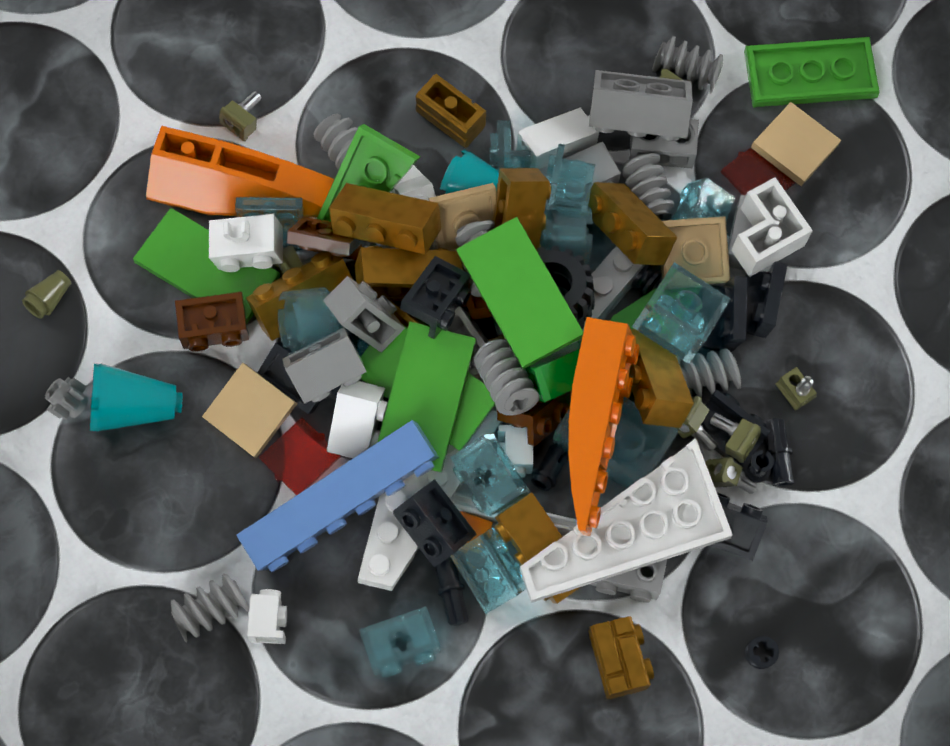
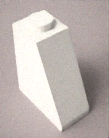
[516,107,599,169]

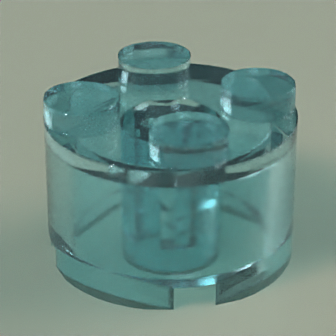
[540,204,593,265]
[278,287,342,356]

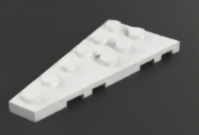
[358,411,503,591]
[520,438,733,603]

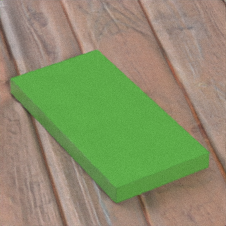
[744,37,880,107]
[133,208,280,324]
[456,217,583,369]
[377,321,477,473]
[361,324,495,452]

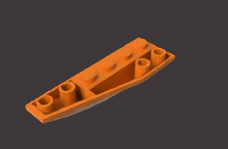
[146,125,335,217]
[568,317,639,536]

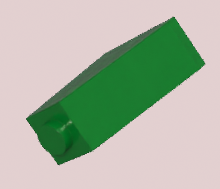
[525,340,582,402]

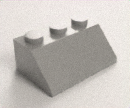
[589,70,693,141]

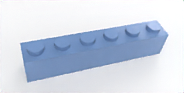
[236,420,439,573]

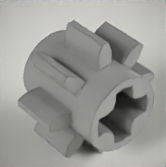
[45,377,88,420]

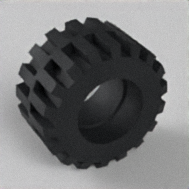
[537,246,595,329]

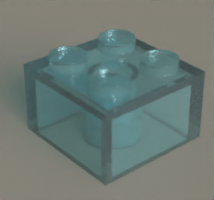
[632,262,731,364]

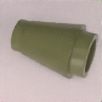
[22,270,72,319]

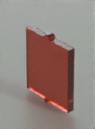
[721,148,796,195]
[259,418,341,496]

